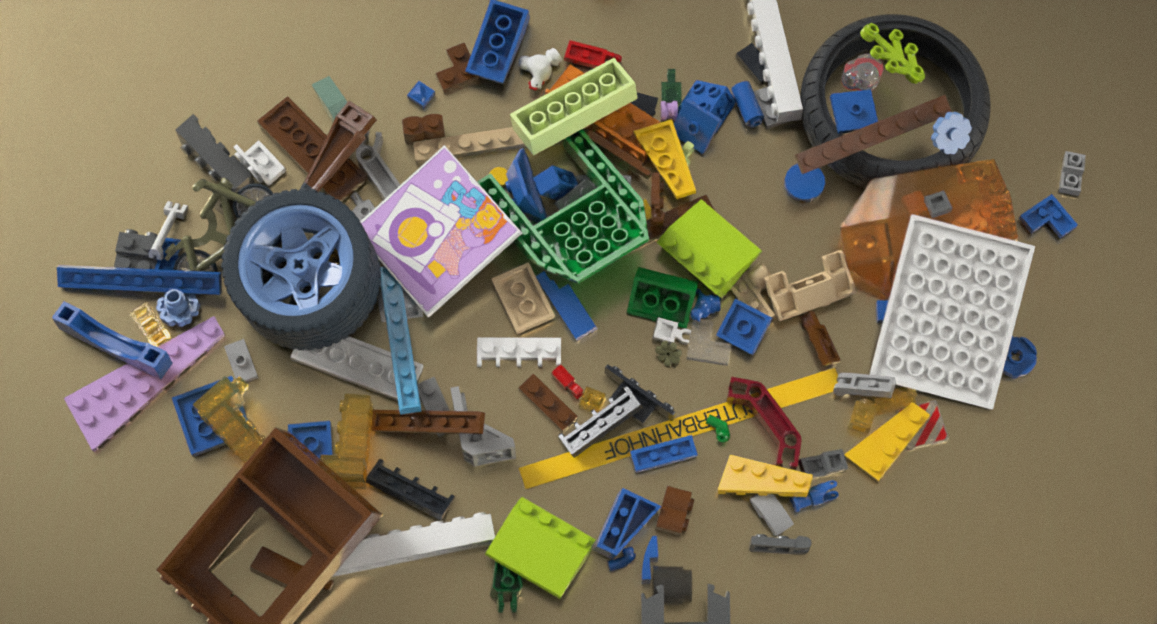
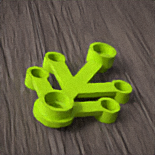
[860,23,925,84]

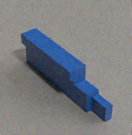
[536,271,597,341]

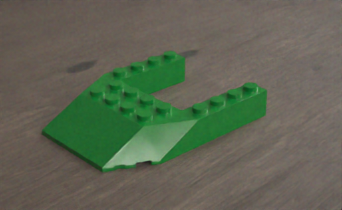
[477,129,649,284]

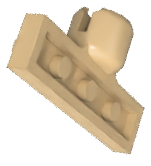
[730,263,776,318]

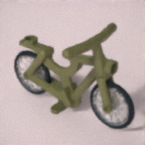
[165,177,273,272]

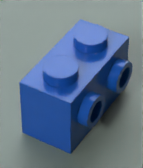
[533,165,578,200]

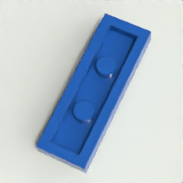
[630,435,698,473]

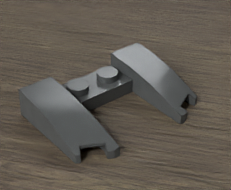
[641,584,730,624]

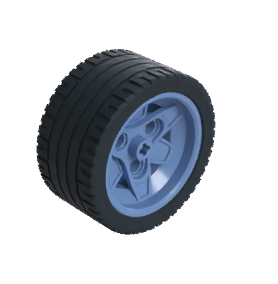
[221,189,381,350]

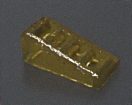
[129,301,171,346]

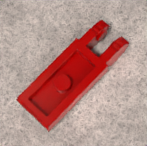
[564,40,622,68]

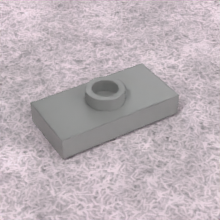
[224,339,258,385]

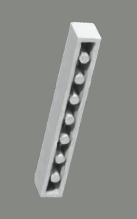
[747,0,803,123]
[332,512,495,577]

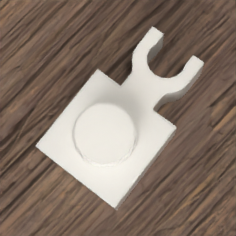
[652,317,691,345]

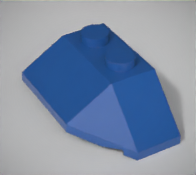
[505,148,548,223]

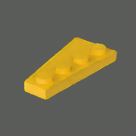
[718,455,813,497]

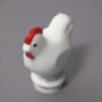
[519,48,562,91]

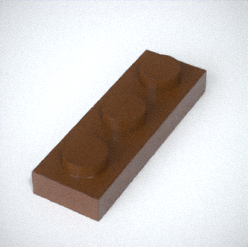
[518,373,578,433]

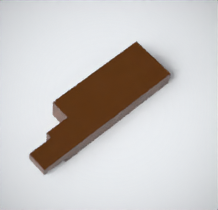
[587,129,651,180]
[250,546,334,592]

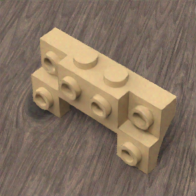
[764,250,856,321]

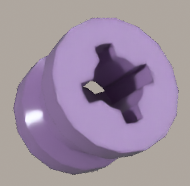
[661,101,678,121]

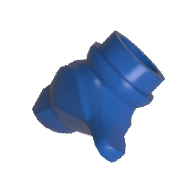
[690,288,721,322]

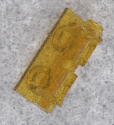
[871,387,917,415]

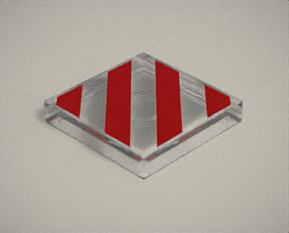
[895,400,949,451]

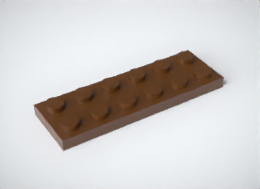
[257,96,368,202]

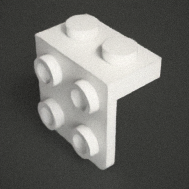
[234,141,286,186]

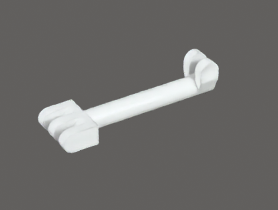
[148,201,188,260]

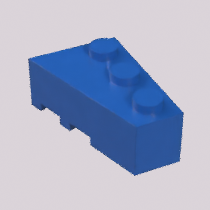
[593,488,662,559]

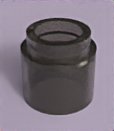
[652,566,692,606]

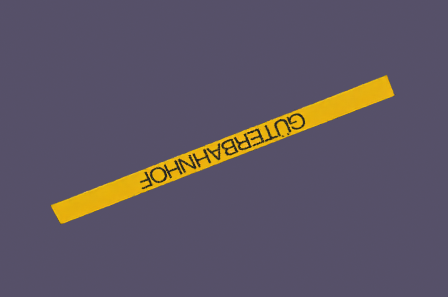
[519,368,838,489]

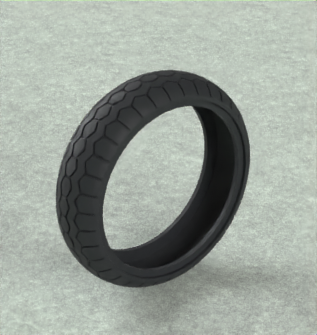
[800,14,991,193]

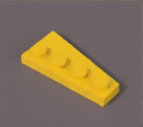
[633,119,696,199]
[844,402,930,482]

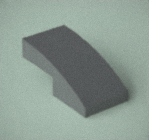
[798,449,848,479]

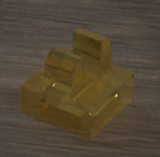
[578,386,606,413]

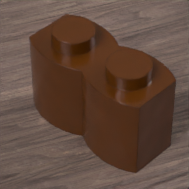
[402,114,445,145]
[656,486,695,536]

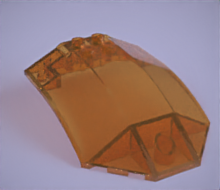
[840,159,1019,300]

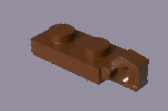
[651,173,665,226]
[801,311,841,366]

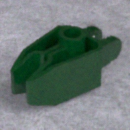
[490,561,523,613]

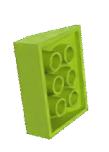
[656,199,763,298]
[485,496,596,599]

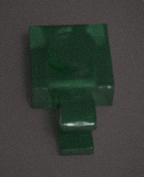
[661,69,682,104]

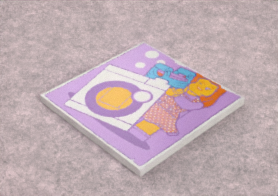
[360,145,522,317]

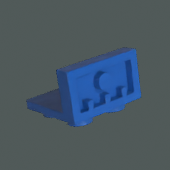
[678,80,736,133]

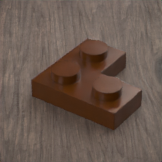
[436,43,480,93]

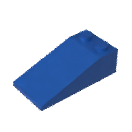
[465,0,530,84]

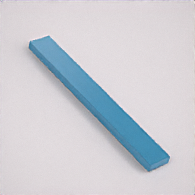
[380,266,421,415]

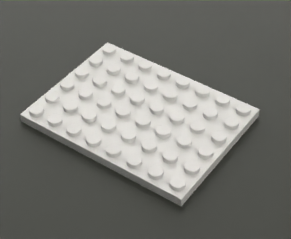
[869,214,1035,410]

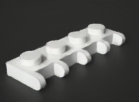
[477,338,561,367]

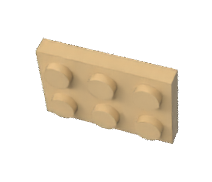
[491,262,555,334]

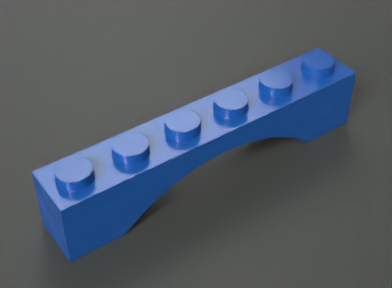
[52,301,173,379]

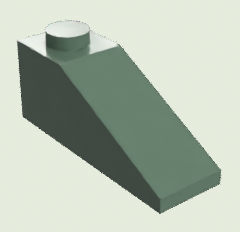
[312,76,347,123]

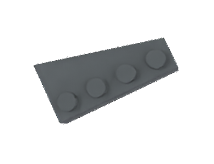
[175,114,255,195]

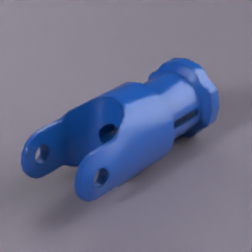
[789,480,839,512]

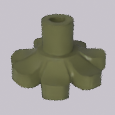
[655,341,682,366]

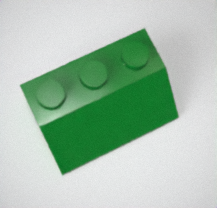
[626,267,699,329]

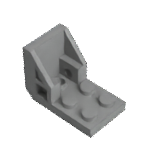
[450,386,516,467]

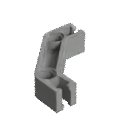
[356,131,400,200]

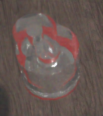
[841,54,883,91]

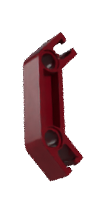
[726,376,802,471]

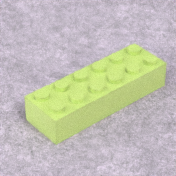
[510,58,638,155]

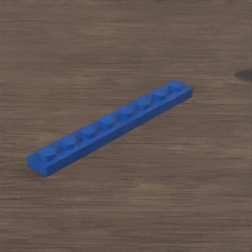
[57,265,222,295]

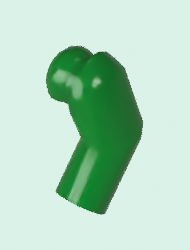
[706,414,731,443]

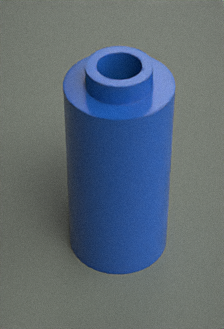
[731,81,764,127]

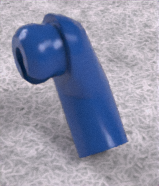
[607,547,636,571]

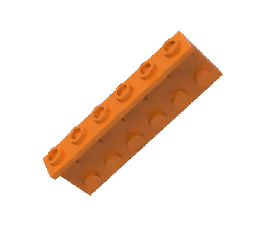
[545,64,661,163]

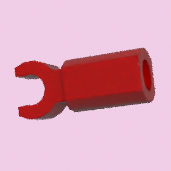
[551,365,583,400]

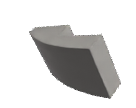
[1059,151,1086,196]
[749,493,794,536]

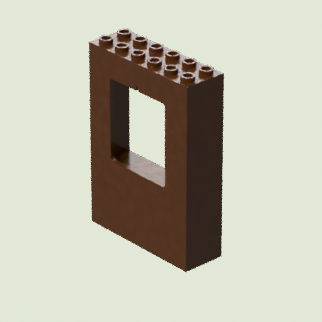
[156,427,383,624]

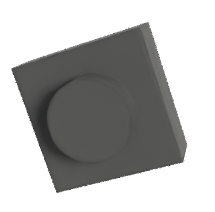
[924,191,952,218]

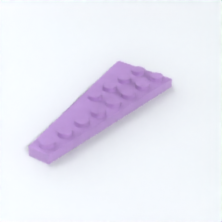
[64,316,225,452]

